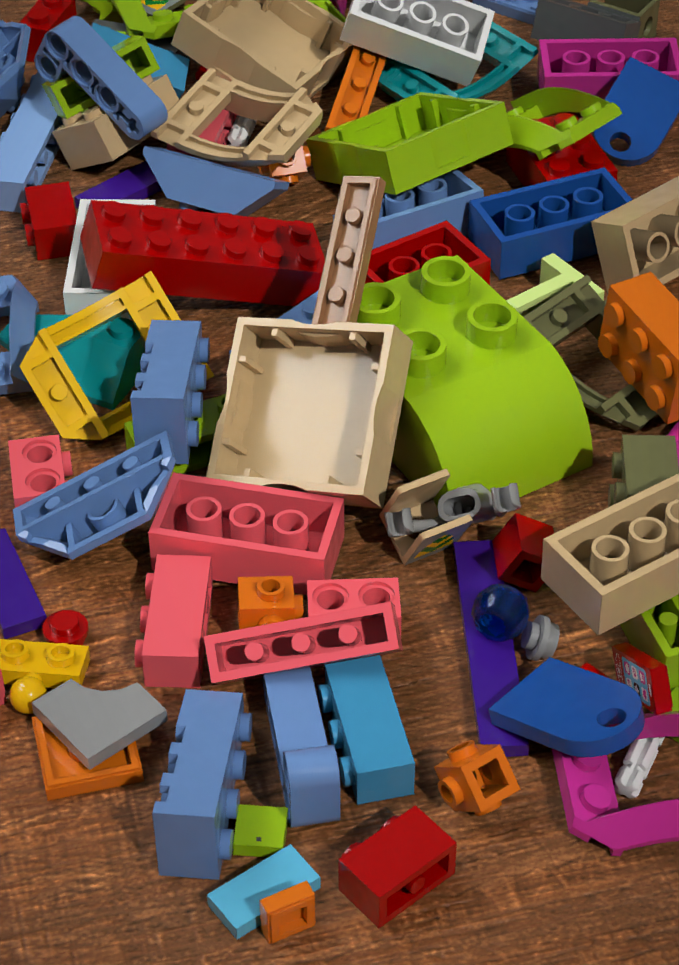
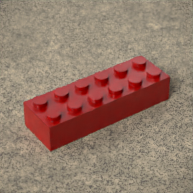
[80,200,325,306]

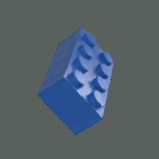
[468,167,632,280]

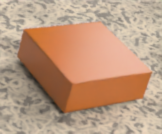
[259,880,316,944]

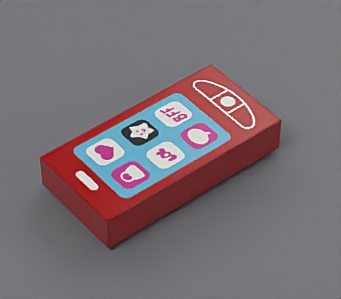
[612,642,673,715]

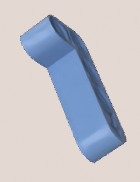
[34,16,168,140]
[262,667,341,828]

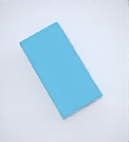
[207,844,321,940]

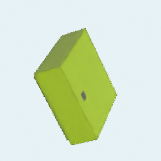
[233,804,289,858]

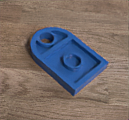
[592,57,679,167]
[488,657,645,757]

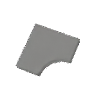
[32,679,168,770]

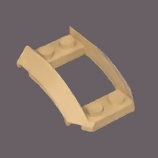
[151,67,323,167]

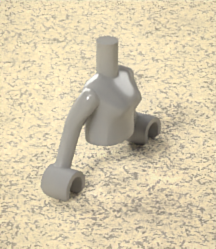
[384,483,521,537]

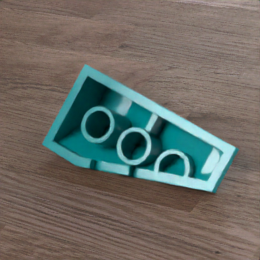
[0,314,145,410]

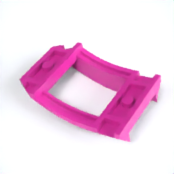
[552,711,679,856]

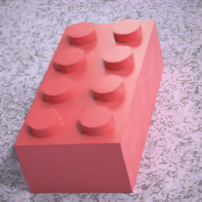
[148,472,344,595]

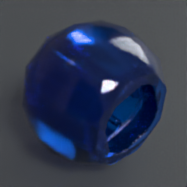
[471,584,530,642]

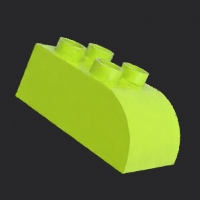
[357,255,593,509]

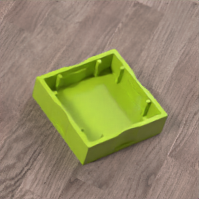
[306,92,513,195]

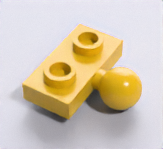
[0,639,90,714]

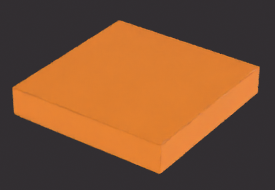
[31,716,144,801]

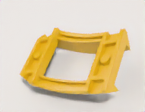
[19,271,214,440]

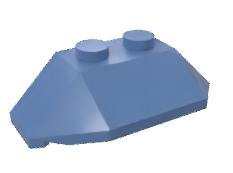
[0,20,31,118]
[143,146,290,216]
[13,430,176,560]

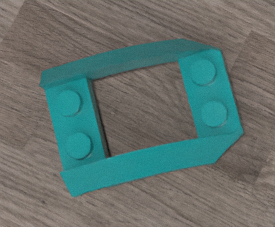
[378,22,539,101]

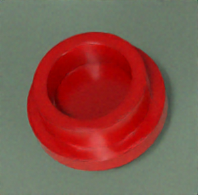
[42,610,89,645]

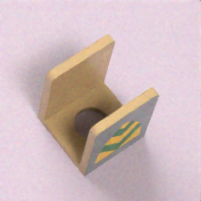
[379,469,473,566]

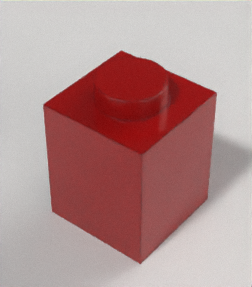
[492,512,554,592]

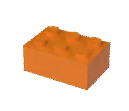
[598,271,679,424]

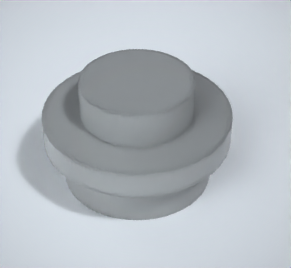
[521,615,560,661]

